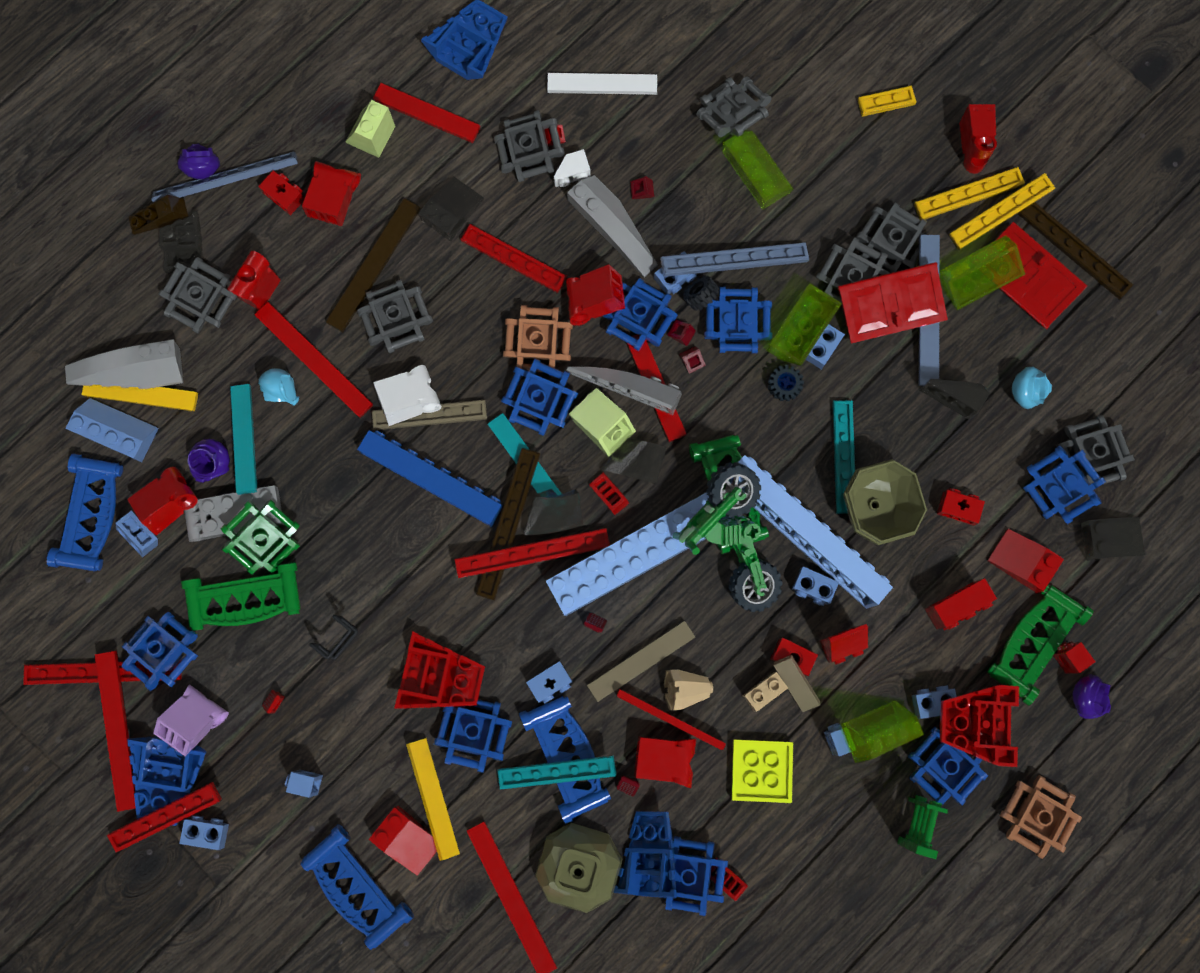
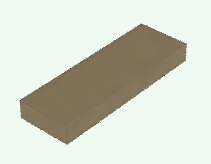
[773,655,821,712]

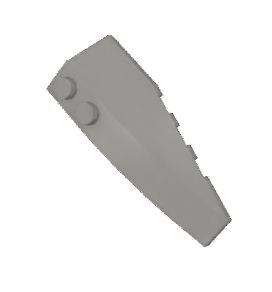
[567,175,658,278]
[65,339,183,389]
[567,367,682,415]

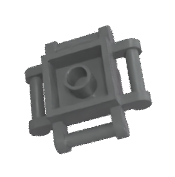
[697,76,772,137]
[494,110,565,182]
[856,202,927,273]
[816,237,890,307]
[158,257,237,334]
[357,279,433,354]
[1056,415,1135,485]

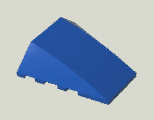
[421,0,508,80]
[128,736,207,826]
[613,811,677,899]

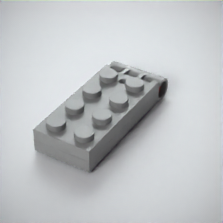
[184,485,284,542]

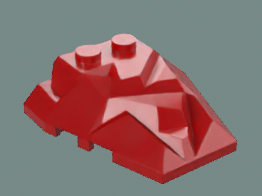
[940,685,1019,767]

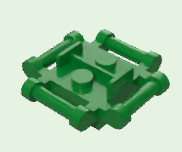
[220,499,300,575]

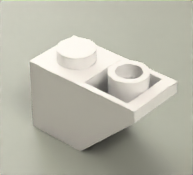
[554,149,591,187]

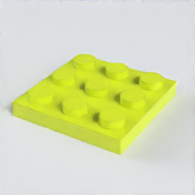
[731,740,793,803]

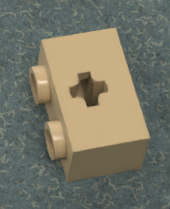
[742,672,788,712]

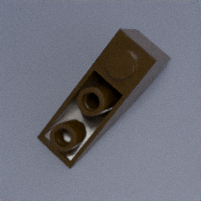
[128,194,188,235]

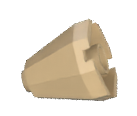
[664,670,713,710]

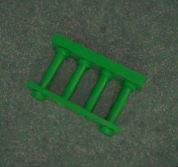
[897,795,948,859]

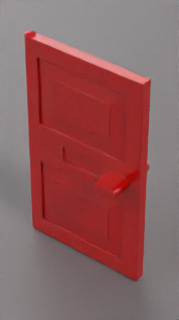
[972,222,1087,329]
[838,262,948,344]

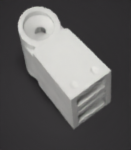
[373,365,442,426]

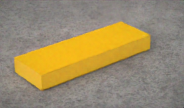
[858,85,916,117]

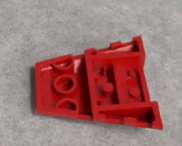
[394,631,485,709]

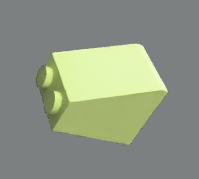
[346,100,395,158]
[569,388,636,457]

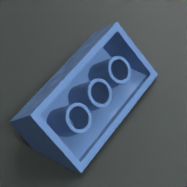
[65,398,159,462]

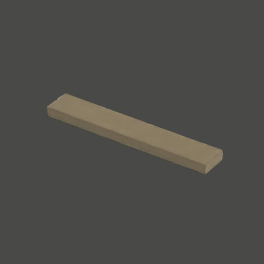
[372,400,487,430]
[587,621,695,702]

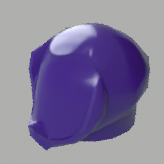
[177,144,220,179]
[188,439,230,483]
[1073,674,1111,719]

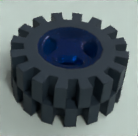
[768,365,804,402]

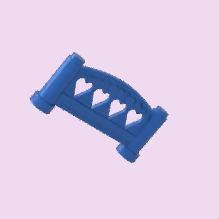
[47,454,123,572]
[519,696,611,824]
[300,824,414,950]

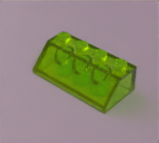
[722,131,794,209]
[939,235,1025,310]
[766,283,842,366]
[841,701,924,763]

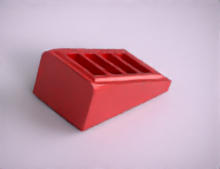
[589,472,629,515]
[710,858,748,901]

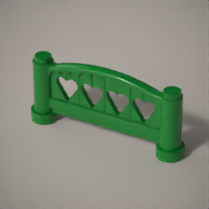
[689,435,769,554]
[181,563,301,631]
[987,584,1094,706]

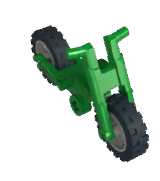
[672,462,782,612]

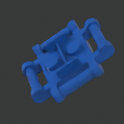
[603,278,678,351]
[704,287,772,353]
[501,358,578,436]
[1023,446,1106,524]
[122,612,198,691]
[434,700,512,773]
[908,727,988,806]
[666,836,728,916]

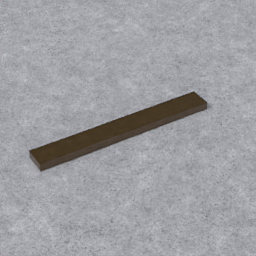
[1016,188,1134,300]
[326,198,421,333]
[476,448,540,601]

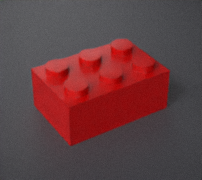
[925,578,997,630]

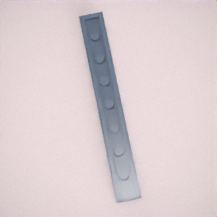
[152,151,298,203]
[919,235,940,386]
[660,242,809,277]

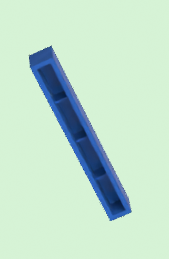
[357,430,503,527]

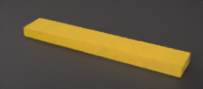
[914,167,1025,220]
[949,173,1055,250]
[82,385,198,412]
[406,738,460,861]

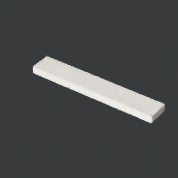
[547,73,657,95]

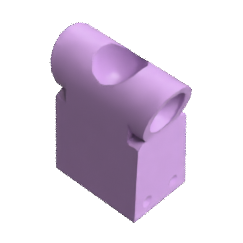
[153,685,229,756]

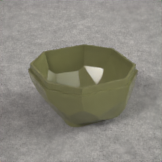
[843,459,927,545]
[535,823,623,913]

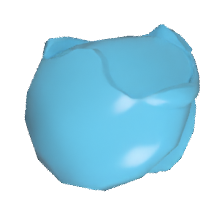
[1012,367,1052,409]
[259,368,299,406]

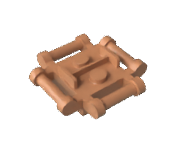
[503,305,573,372]
[999,775,1082,859]

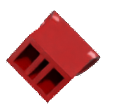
[959,104,997,174]
[302,161,361,226]
[227,251,281,310]
[566,264,625,326]
[127,467,198,536]
[634,736,696,788]

